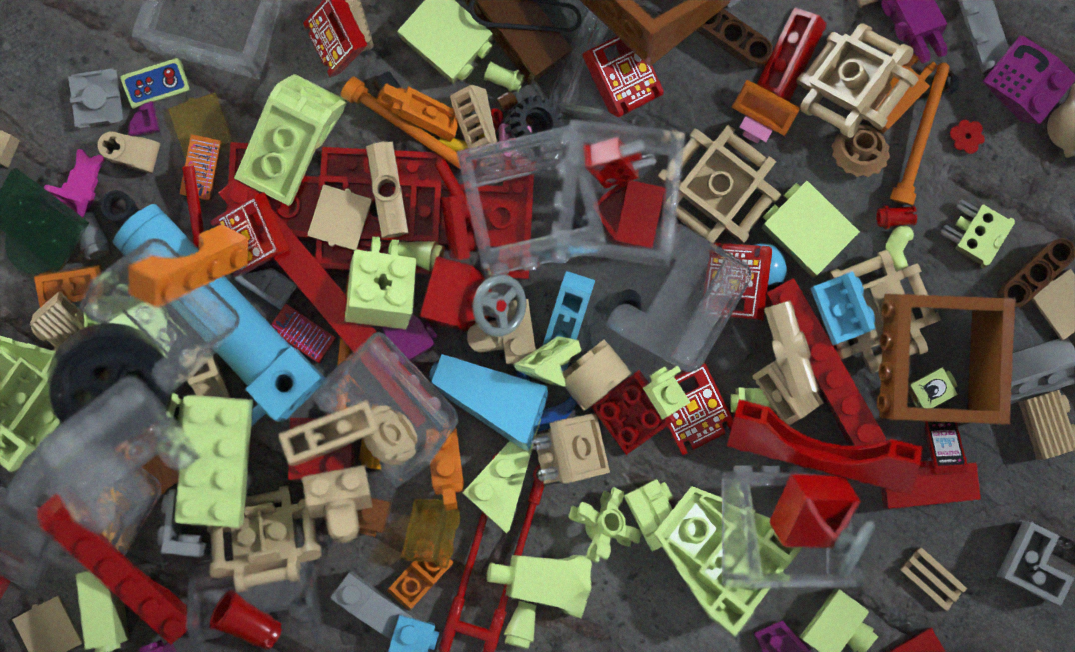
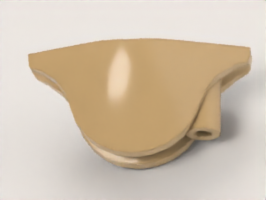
[1047,84,1075,158]

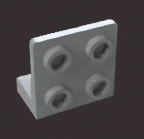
[158,490,210,557]

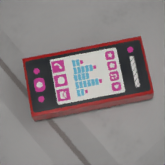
[924,421,967,474]

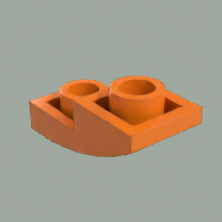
[387,542,454,611]

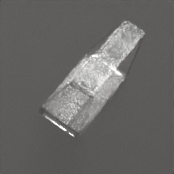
[132,0,282,79]
[551,120,685,267]
[457,124,607,277]
[722,466,864,589]

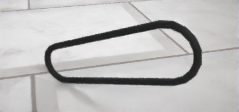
[469,0,582,32]

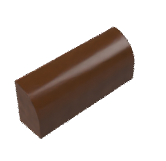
[464,0,573,85]

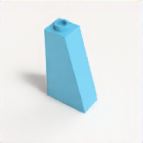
[429,354,549,451]

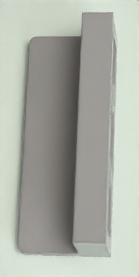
[1011,337,1075,404]

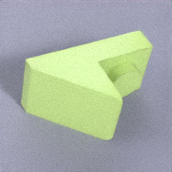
[514,336,581,387]

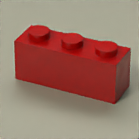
[881,457,981,509]

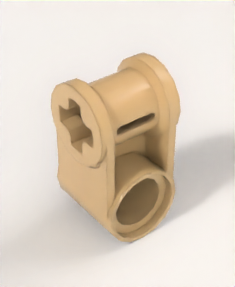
[97,132,160,173]

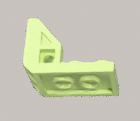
[234,74,348,206]

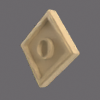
[549,413,610,484]

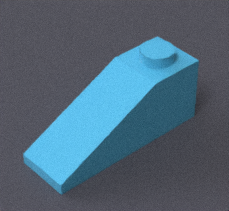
[542,271,595,373]

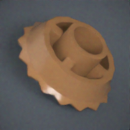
[831,125,890,178]

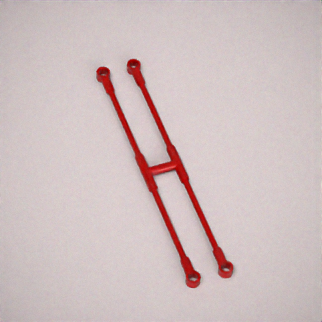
[438,453,545,652]

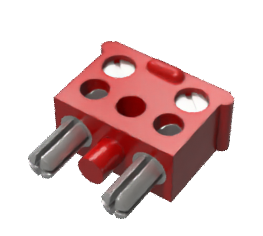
[583,137,656,189]

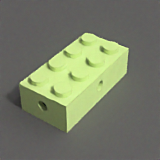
[175,395,253,527]

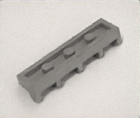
[958,0,1009,73]

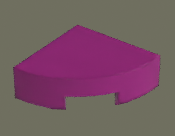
[128,101,160,137]

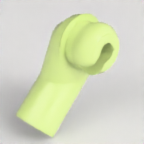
[885,226,914,271]

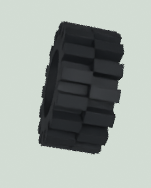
[504,95,564,155]

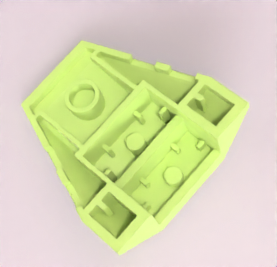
[0,336,83,472]
[654,486,803,637]

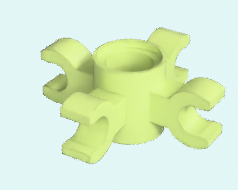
[568,487,642,563]

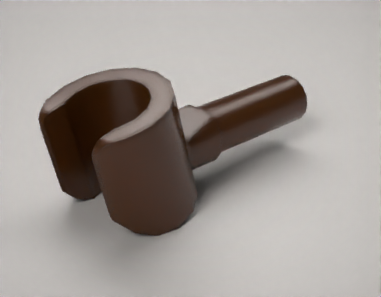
[497,92,536,126]

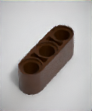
[696,9,772,68]
[997,238,1075,309]

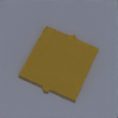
[168,92,233,158]

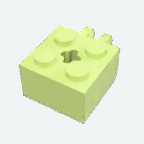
[345,237,416,329]

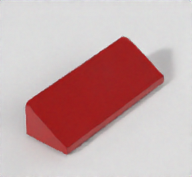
[757,8,826,102]

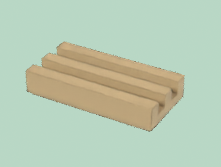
[899,547,967,611]

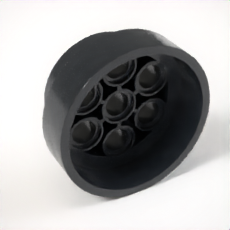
[47,323,171,444]

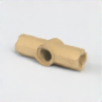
[366,142,409,238]
[764,300,819,398]

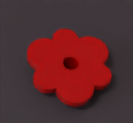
[950,119,985,154]

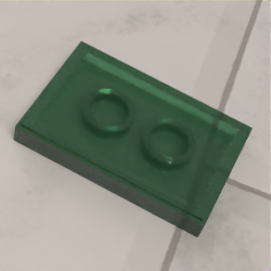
[0,168,89,272]

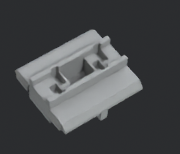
[68,69,124,128]

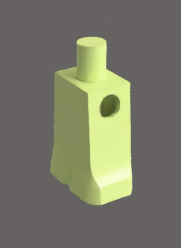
[487,555,591,618]

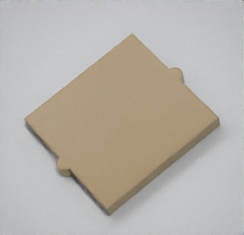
[307,184,372,250]
[1031,269,1075,341]
[12,595,83,652]

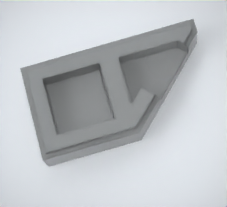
[234,268,297,310]

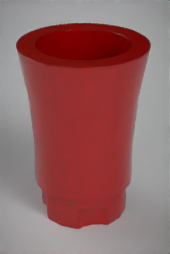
[210,589,282,650]

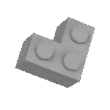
[997,521,1074,606]

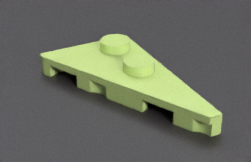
[463,419,541,534]

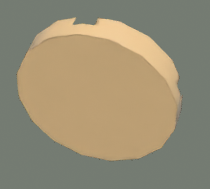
[363,406,418,466]

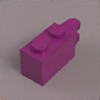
[882,0,948,63]

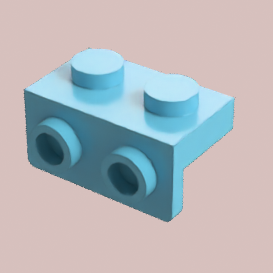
[810,271,875,345]
[388,614,439,652]

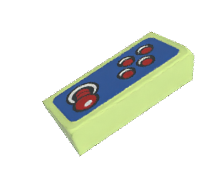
[120,58,190,109]

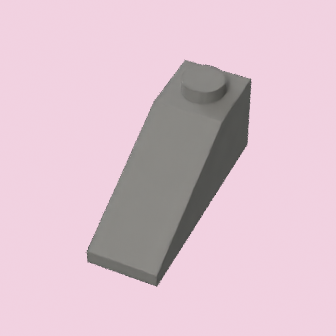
[331,571,418,640]

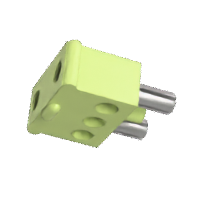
[941,199,1015,269]

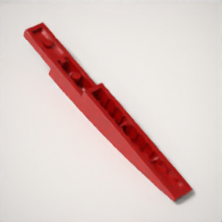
[218,179,440,428]

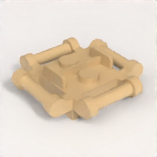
[796,23,919,138]
[657,125,781,247]
[829,249,941,374]
[207,485,322,592]

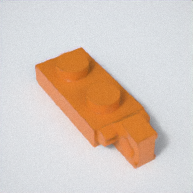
[376,83,459,142]
[426,426,464,511]

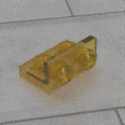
[401,499,460,568]

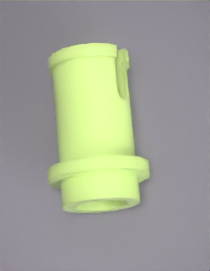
[484,62,525,93]

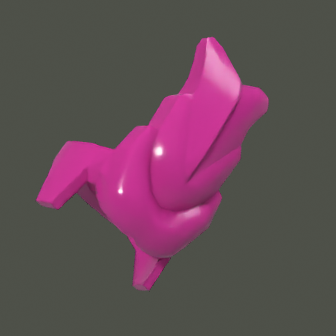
[41,149,105,221]

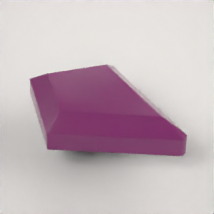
[754,620,811,652]

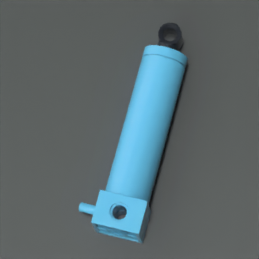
[100,190,328,427]

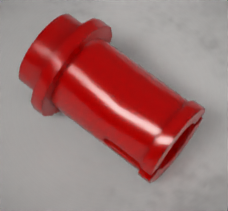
[876,205,917,230]

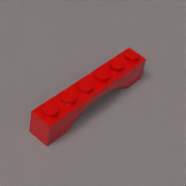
[766,278,886,446]
[727,399,922,494]
[37,490,194,645]

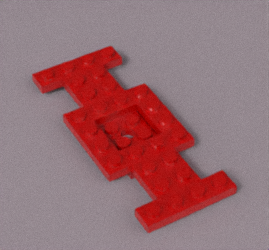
[226,142,535,280]

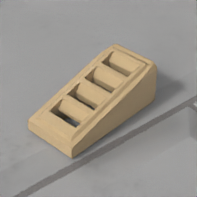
[450,85,498,156]

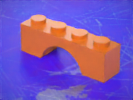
[129,224,248,308]

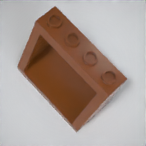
[580,0,730,67]
[877,294,1015,424]

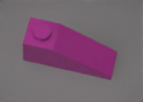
[381,314,437,364]

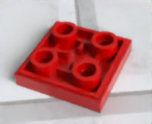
[441,196,474,260]
[591,370,676,455]

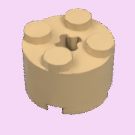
[562,339,631,410]

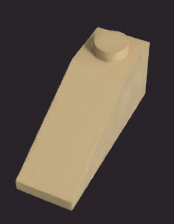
[279,401,379,465]

